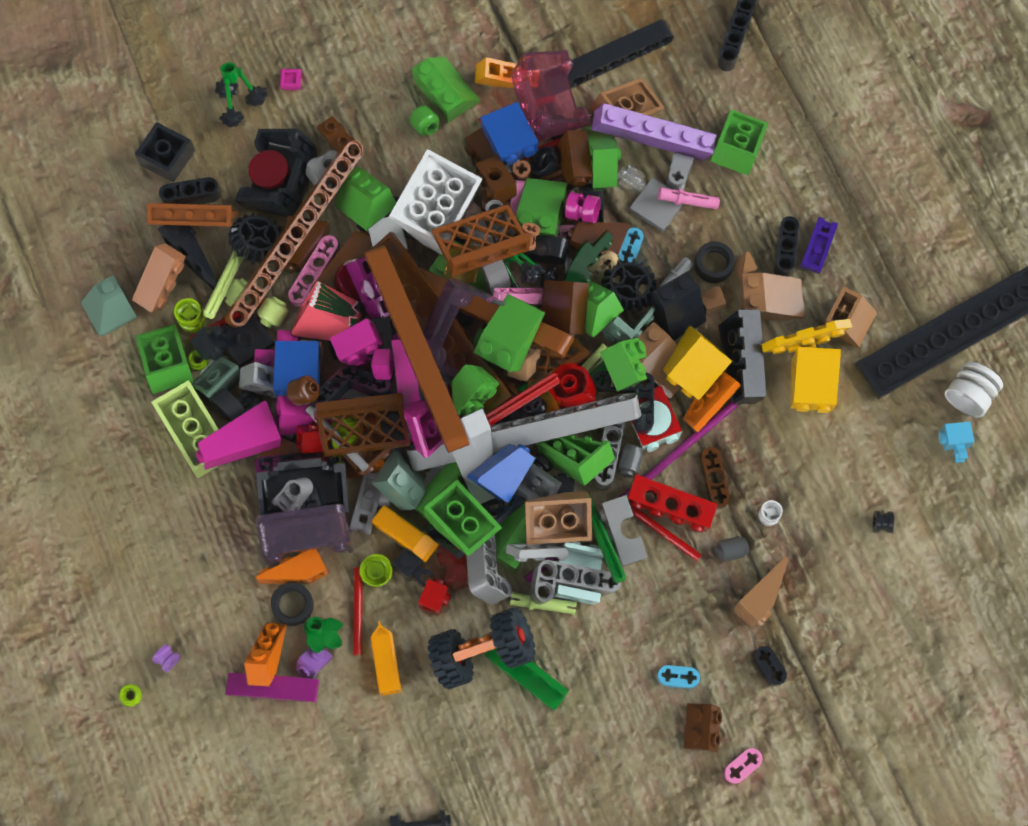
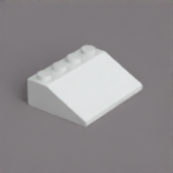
[389,149,482,255]

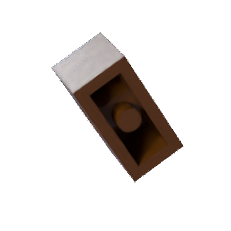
[474,155,517,202]

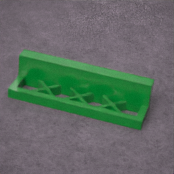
[484,648,569,711]

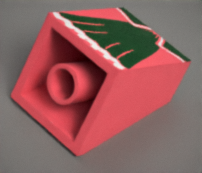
[291,281,362,341]

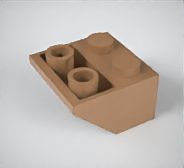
[823,286,877,348]

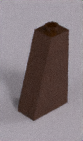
[308,231,372,294]

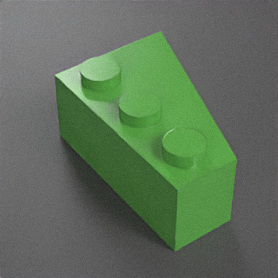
[536,434,615,486]

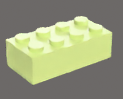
[151,380,219,478]

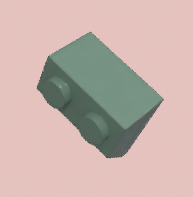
[372,449,426,511]

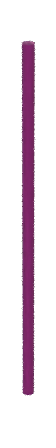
[524,401,738,584]

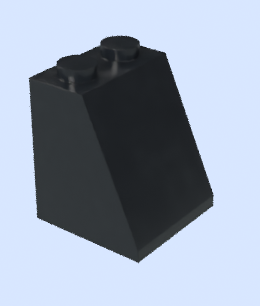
[649,271,706,341]

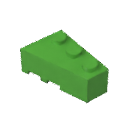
[582,126,621,189]

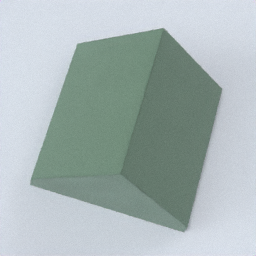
[191,357,240,407]

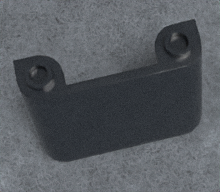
[235,129,317,217]
[254,452,349,523]

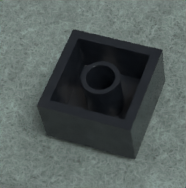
[134,122,195,183]

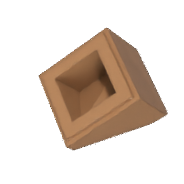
[734,251,758,280]
[701,286,727,315]

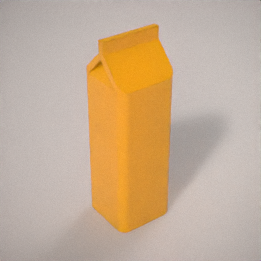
[371,505,439,562]
[370,621,402,696]

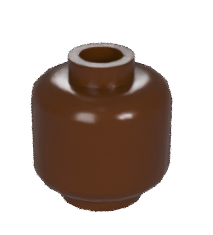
[287,375,319,406]

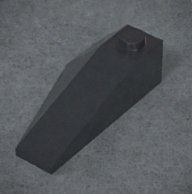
[158,225,218,291]

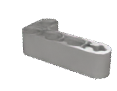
[462,213,511,298]
[594,422,625,490]
[467,535,512,605]
[530,560,621,605]

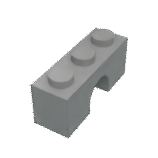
[598,495,648,567]

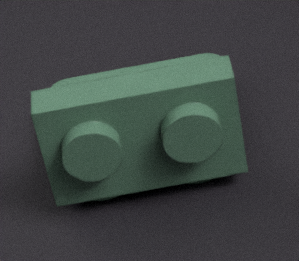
[601,306,656,344]

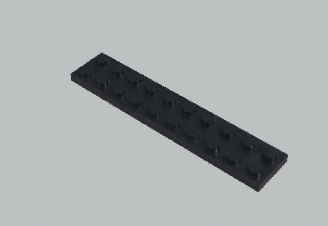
[856,266,1028,400]

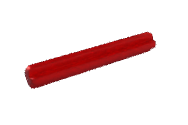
[485,372,560,426]

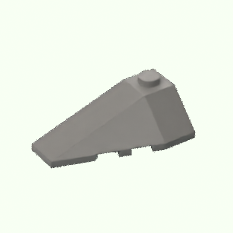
[452,408,495,504]

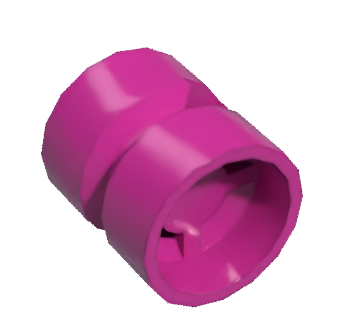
[565,192,601,223]

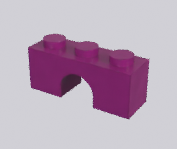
[345,257,390,319]

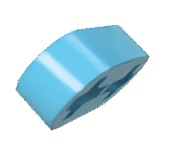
[618,228,643,263]
[657,665,700,689]

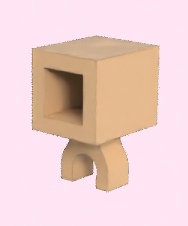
[507,348,541,381]

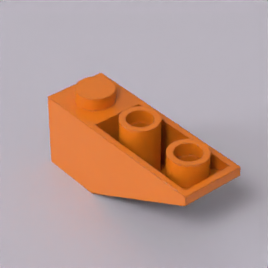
[256,547,329,584]
[244,623,287,686]

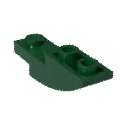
[563,229,614,283]

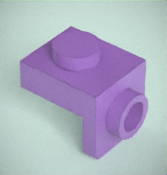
[295,648,333,679]

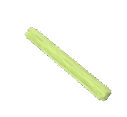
[204,251,243,319]

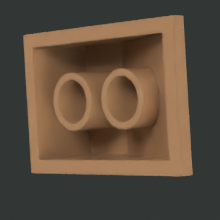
[590,78,665,138]
[739,273,805,321]
[638,322,682,400]
[525,491,592,545]
[734,557,789,629]

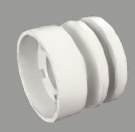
[945,361,1003,418]

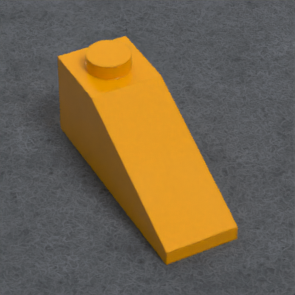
[475,57,540,89]

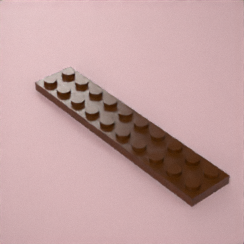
[361,232,513,414]

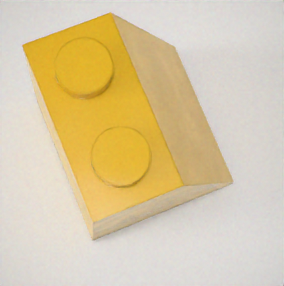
[663,325,732,400]
[790,347,841,413]

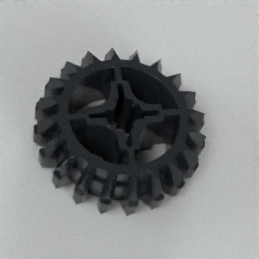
[228,212,282,265]
[601,258,657,313]

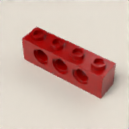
[627,474,718,533]

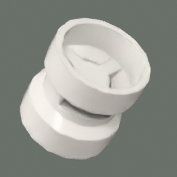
[758,500,783,526]

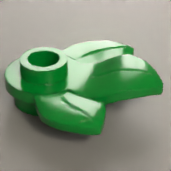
[304,617,343,653]

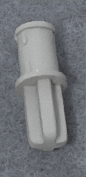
[658,257,693,288]

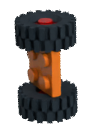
[427,607,536,690]

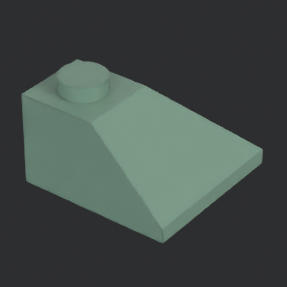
[81,275,137,337]

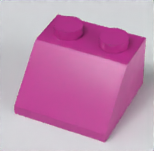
[404,400,443,458]

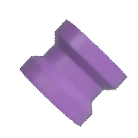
[152,644,181,672]

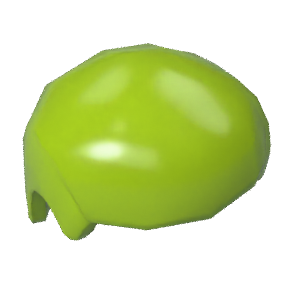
[359,554,393,587]

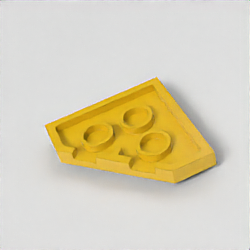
[761,319,852,354]

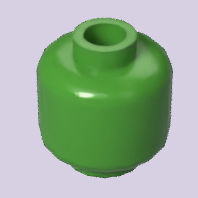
[410,106,439,136]

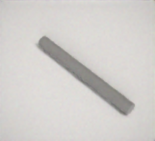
[305,405,369,471]

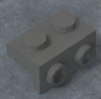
[515,463,562,500]

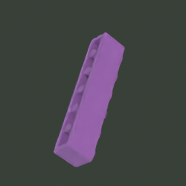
[592,103,716,160]

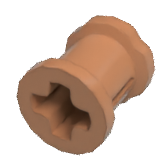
[512,160,531,181]
[522,223,540,251]

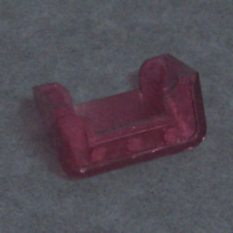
[512,50,590,141]

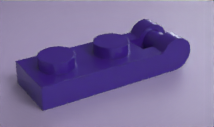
[800,217,838,274]

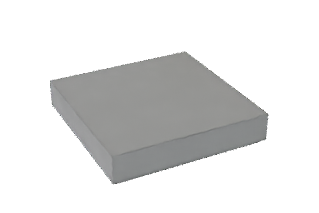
[629,177,684,232]

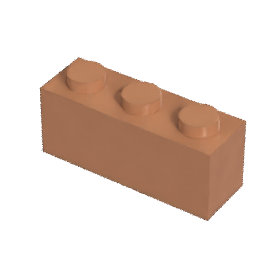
[132,243,186,313]

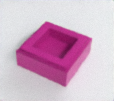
[280,69,302,90]

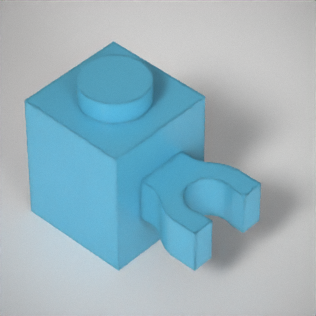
[938,422,974,463]

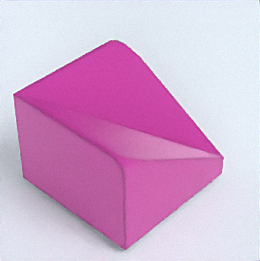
[371,349,394,380]

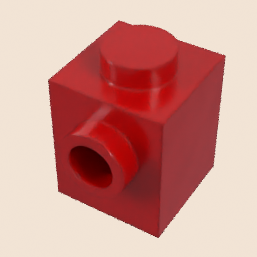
[296,422,331,453]
[418,578,451,615]

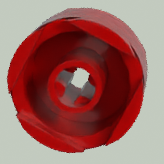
[549,363,596,409]

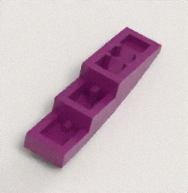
[225,672,319,703]

